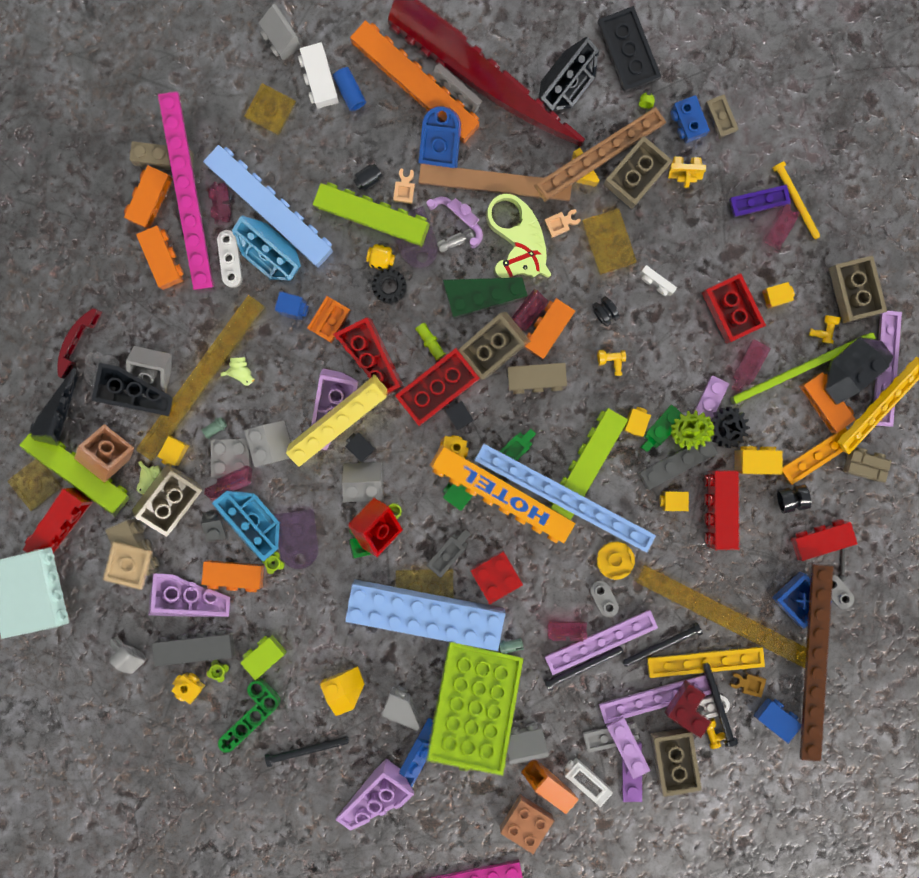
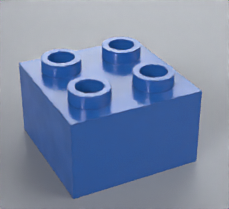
[772,572,832,629]

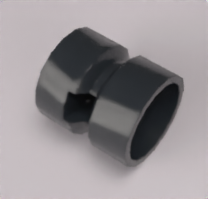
[777,484,812,514]

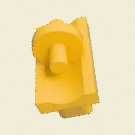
[668,156,706,188]

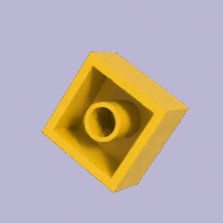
[734,446,782,474]

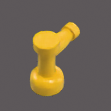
[809,315,841,344]
[597,350,626,376]
[707,718,726,749]

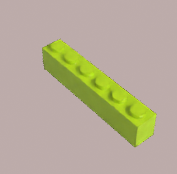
[313,182,430,247]
[549,408,628,520]
[19,433,129,517]

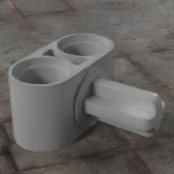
[109,636,146,674]

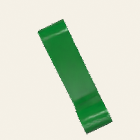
[218,678,281,753]

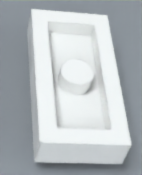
[639,265,677,296]

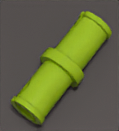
[415,323,446,361]

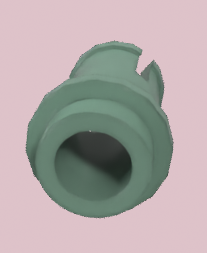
[201,417,227,439]
[499,638,524,654]

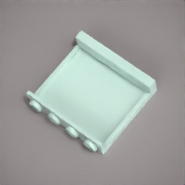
[0,547,69,639]

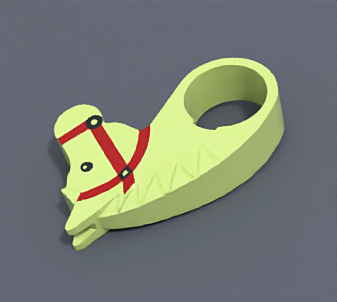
[486,194,551,278]

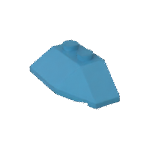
[232,215,301,281]
[212,491,280,562]

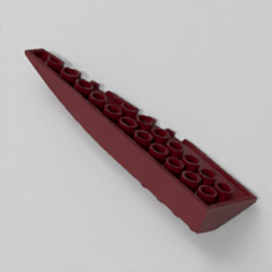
[388,0,585,147]

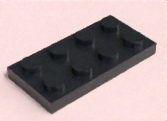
[598,6,661,92]

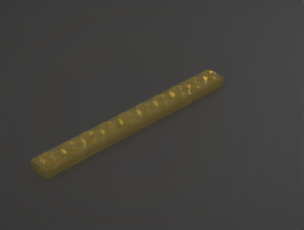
[136,295,265,461]
[636,565,806,668]

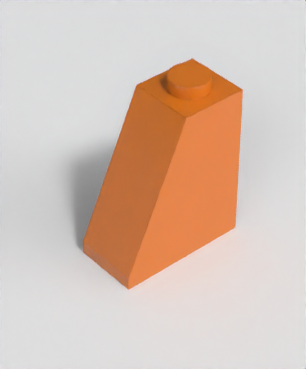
[521,759,579,814]

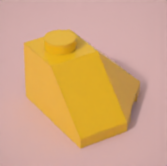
[320,666,365,716]

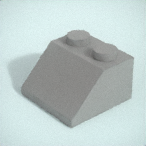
[259,3,301,61]
[126,346,172,393]
[244,420,291,467]
[342,462,383,502]
[382,686,421,731]
[507,723,549,764]

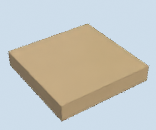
[103,541,153,590]

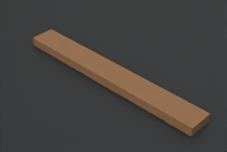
[534,107,666,202]
[419,164,572,201]

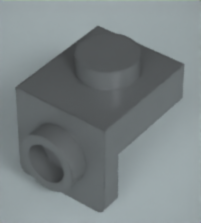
[201,510,226,542]

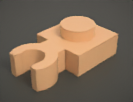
[393,169,415,204]
[544,209,581,238]

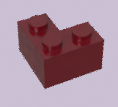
[664,680,711,738]

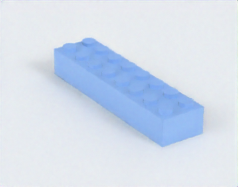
[345,579,505,651]

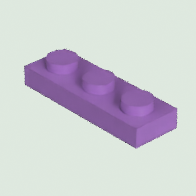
[622,742,642,802]

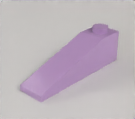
[311,369,358,450]
[148,573,230,617]
[336,759,414,831]

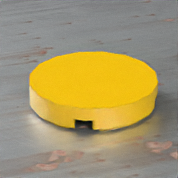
[596,541,635,580]

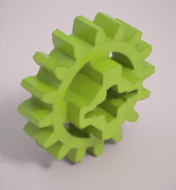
[671,411,714,450]

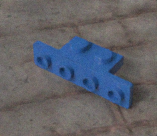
[399,718,434,788]

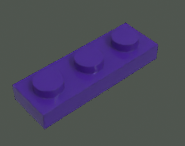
[729,185,791,217]

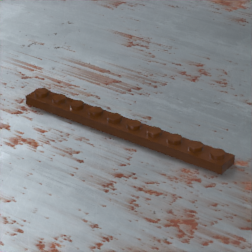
[799,564,833,761]

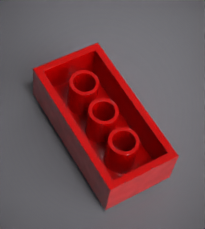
[395,348,480,427]
[704,471,739,550]

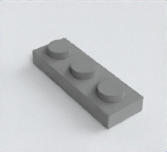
[432,63,482,113]

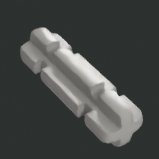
[437,228,474,252]

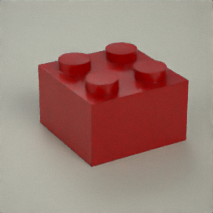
[348,498,403,557]
[470,550,523,604]

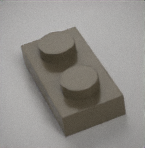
[705,94,739,138]

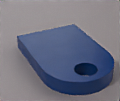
[419,106,461,168]

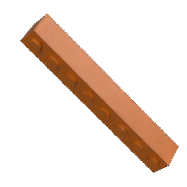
[350,20,480,144]

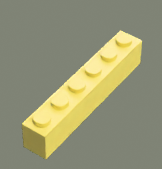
[286,375,388,467]

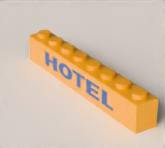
[430,445,576,543]

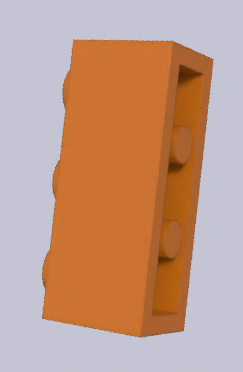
[124,165,173,229]
[136,225,184,290]
[524,298,575,360]
[799,372,856,433]
[201,560,264,592]

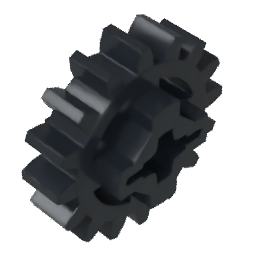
[710,407,750,448]

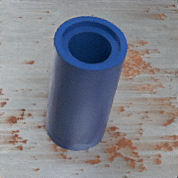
[332,67,366,111]

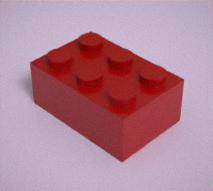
[702,273,766,344]

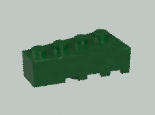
[443,277,528,320]

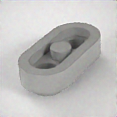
[831,575,854,609]
[590,580,619,617]

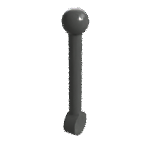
[839,548,846,582]

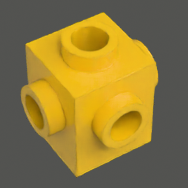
[439,435,469,459]
[172,672,205,704]

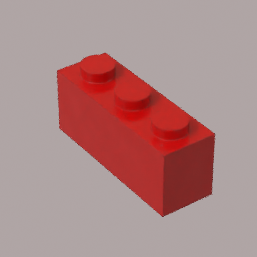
[791,519,858,561]

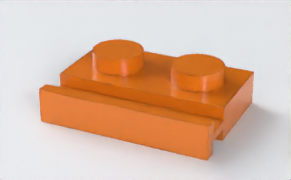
[307,296,351,343]

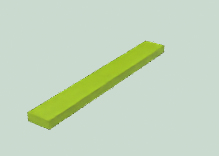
[730,332,876,405]

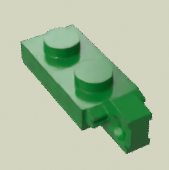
[640,404,683,452]
[499,429,536,461]

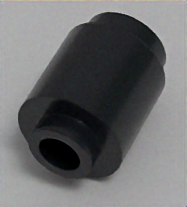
[353,164,383,191]

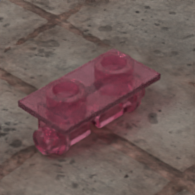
[208,182,231,224]
[548,621,587,642]

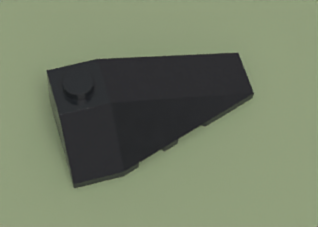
[91,363,173,416]
[30,368,80,446]

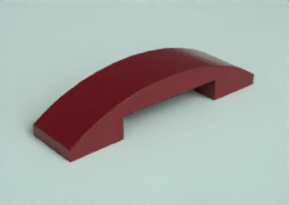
[57,308,102,379]

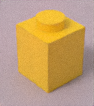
[762,282,795,309]
[623,407,651,437]
[157,436,189,466]
[659,491,689,511]

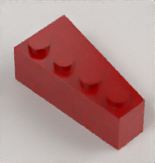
[333,317,404,395]
[22,488,93,554]

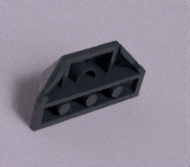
[539,37,599,111]
[824,337,893,405]

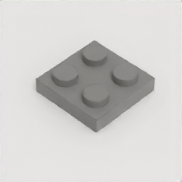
[211,439,251,478]

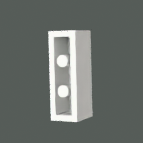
[298,42,339,109]

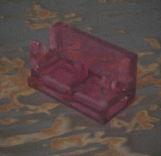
[762,204,800,250]

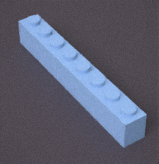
[203,145,333,268]

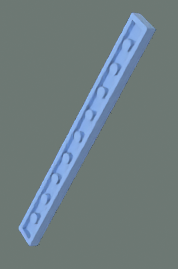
[475,444,656,553]

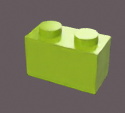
[240,635,287,680]

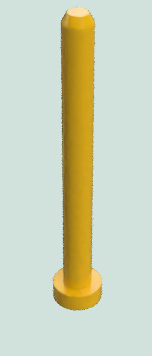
[772,161,820,239]

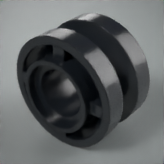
[592,296,620,327]

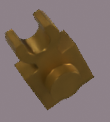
[729,673,766,698]

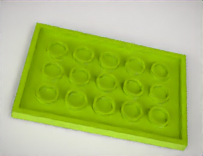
[426,642,523,776]

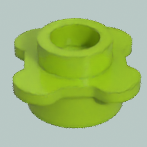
[262,552,285,574]
[207,660,229,682]

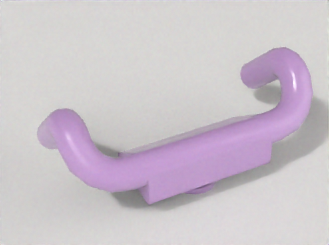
[427,196,483,248]

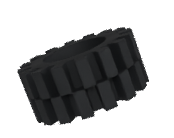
[372,268,407,304]

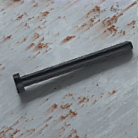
[623,622,703,667]
[544,647,624,692]
[702,662,738,747]
[265,737,349,767]

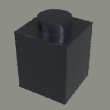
[445,400,474,431]
[345,432,376,462]

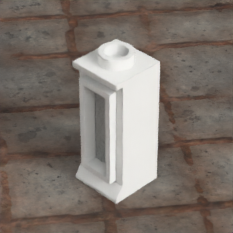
[564,758,613,807]

